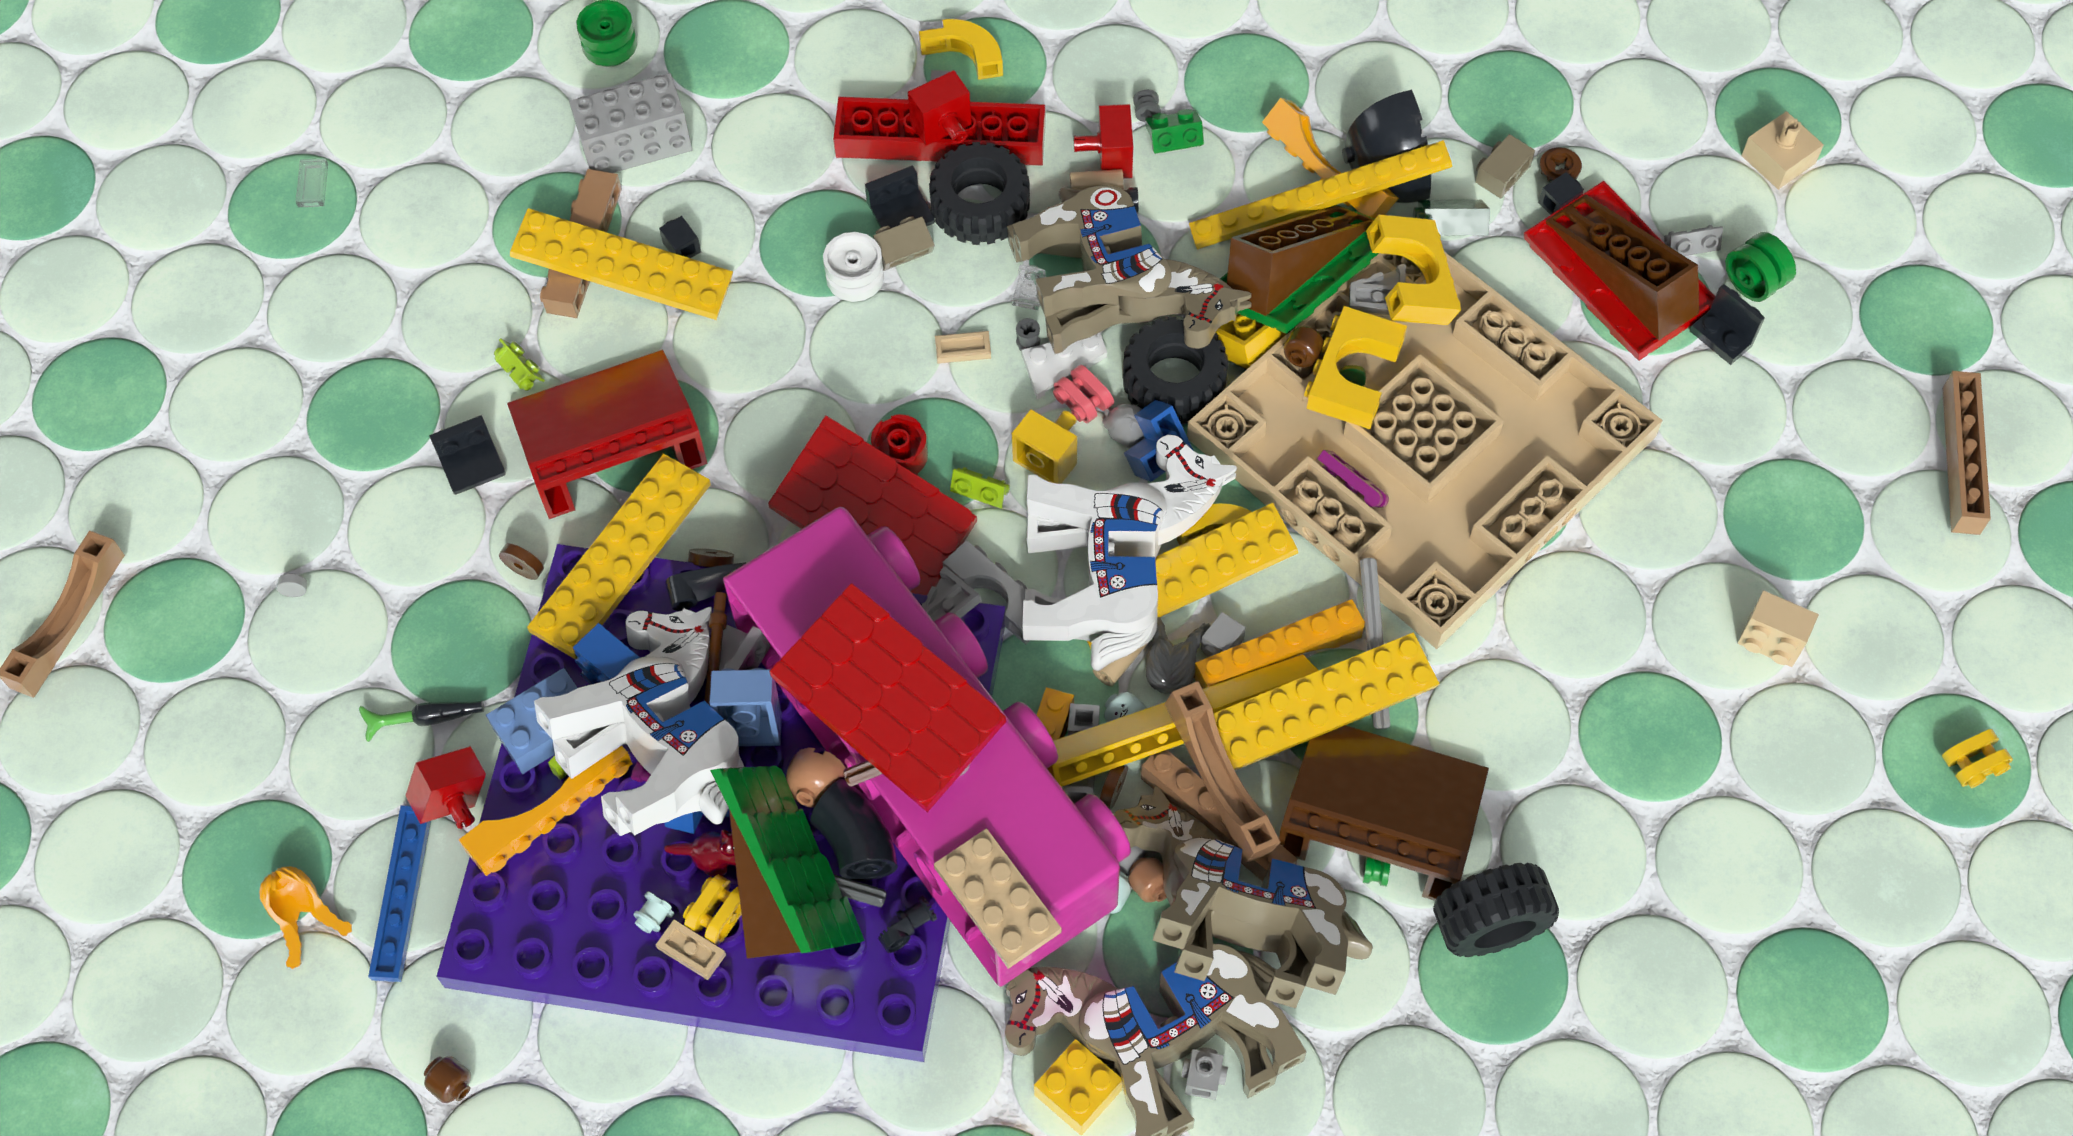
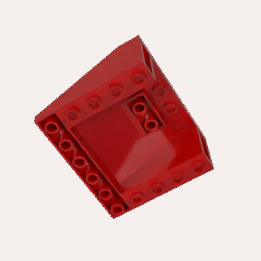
[507,350,708,519]

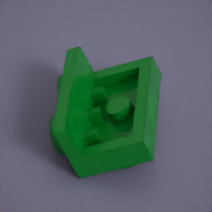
[1145,109,1204,154]

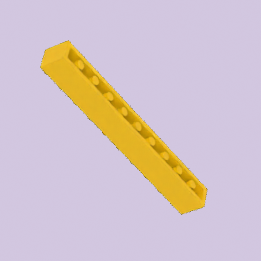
[1047,654,1319,787]

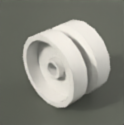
[823,232,884,302]

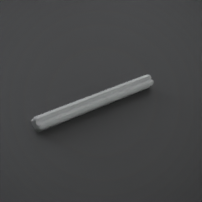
[1360,558,1390,729]

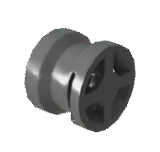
[1133,89,1161,122]

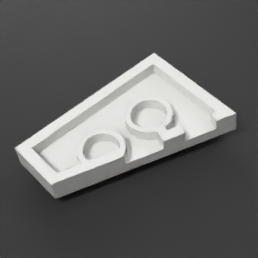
[1022,333,1107,400]

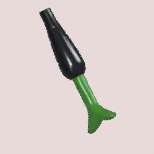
[359,701,484,742]

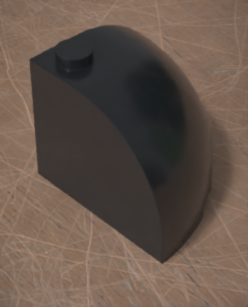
[1342,89,1431,203]

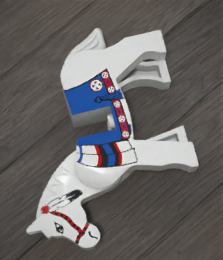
[1022,435,1237,671]
[534,607,744,836]

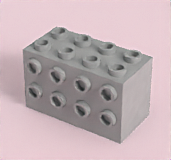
[569,73,692,173]

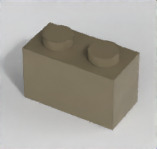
[1475,134,1535,199]
[873,216,935,271]

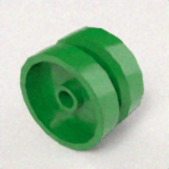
[576,0,637,67]
[1725,232,1796,302]

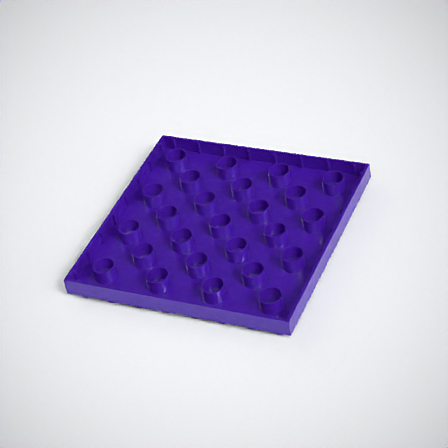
[436,544,1006,1062]

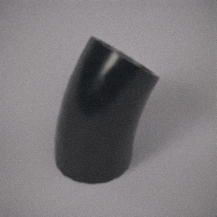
[810,777,898,881]

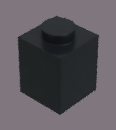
[1538,172,1584,215]
[659,216,701,258]

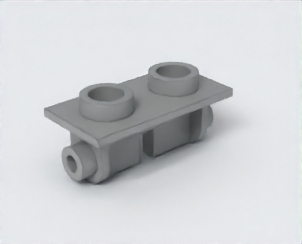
[1664,225,1723,256]

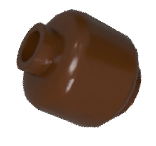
[1284,326,1324,368]
[424,1056,471,1103]

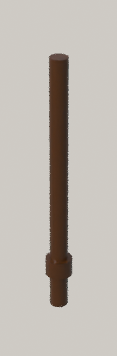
[704,592,728,705]

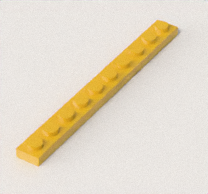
[1189,140,1452,250]

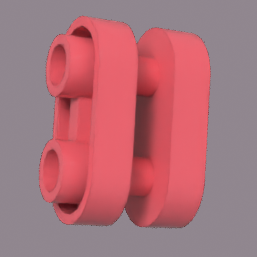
[1053,365,1114,423]

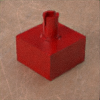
[908,70,971,146]
[1074,104,1133,179]
[405,746,486,829]

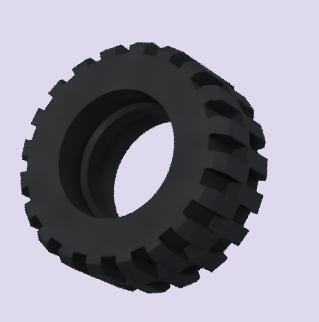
[929,142,1030,245]
[1123,317,1228,424]
[1433,863,1559,957]

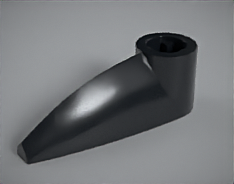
[665,562,746,611]

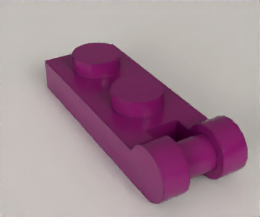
[1317,450,1389,508]

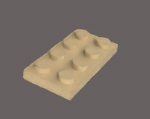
[934,828,1062,969]

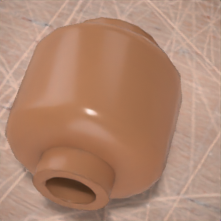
[1128,858,1167,903]

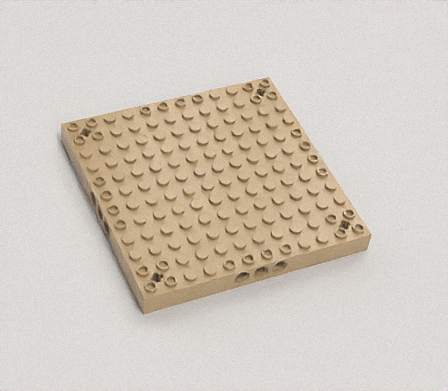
[1187,251,1663,649]

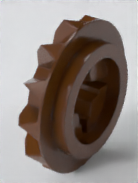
[1539,147,1582,181]

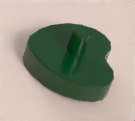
[1339,365,1366,387]

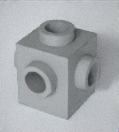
[1182,1048,1228,1100]

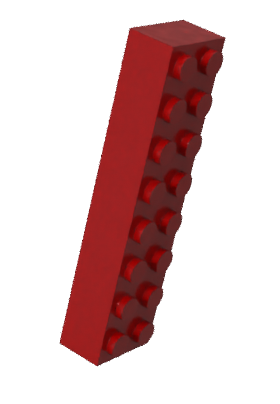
[833,97,1046,166]

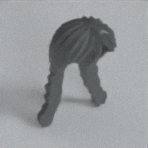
[1146,617,1211,695]

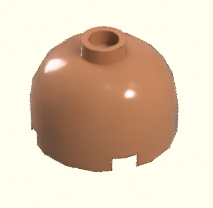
[786,748,846,808]

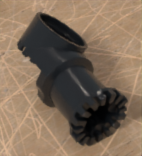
[878,895,937,953]

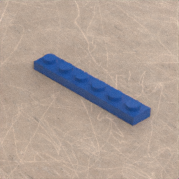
[368,805,431,982]

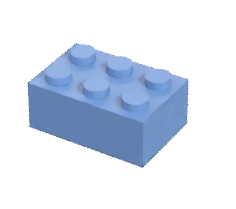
[486,668,577,774]
[710,668,782,746]

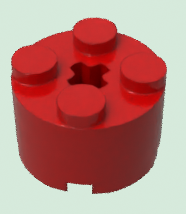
[871,414,928,475]

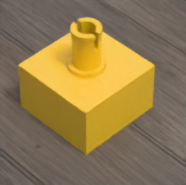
[1012,409,1077,484]

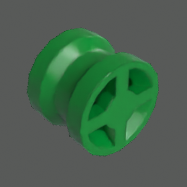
[1362,857,1391,887]

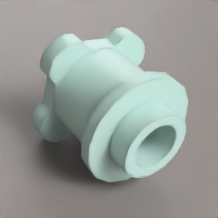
[634,892,674,933]

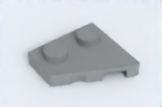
[1349,264,1406,314]
[922,567,981,622]

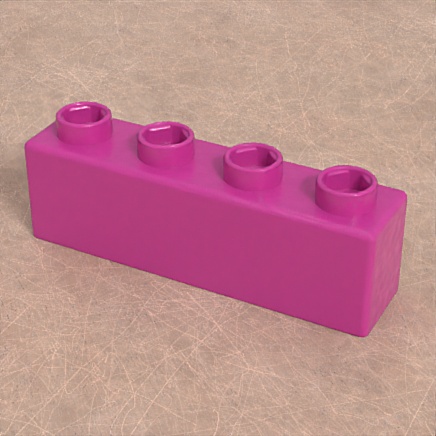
[723,507,1131,987]

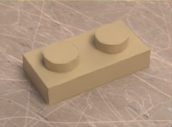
[656,920,726,980]

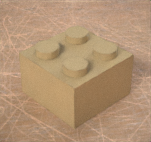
[1737,590,1819,667]

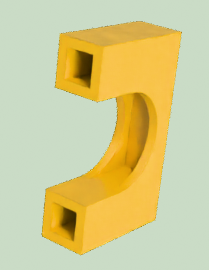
[1366,214,1461,325]
[1304,306,1407,429]

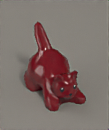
[664,829,736,877]

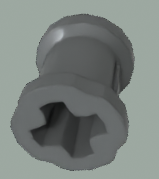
[1016,318,1040,351]

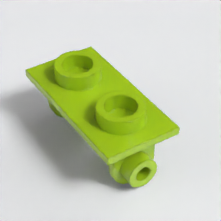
[494,338,545,391]
[950,467,1010,509]

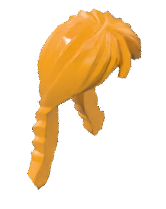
[259,866,352,969]

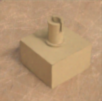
[1741,111,1824,190]

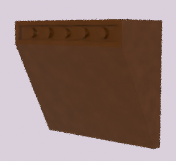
[1279,725,1489,901]

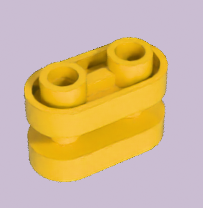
[1942,729,2013,788]
[683,874,742,945]

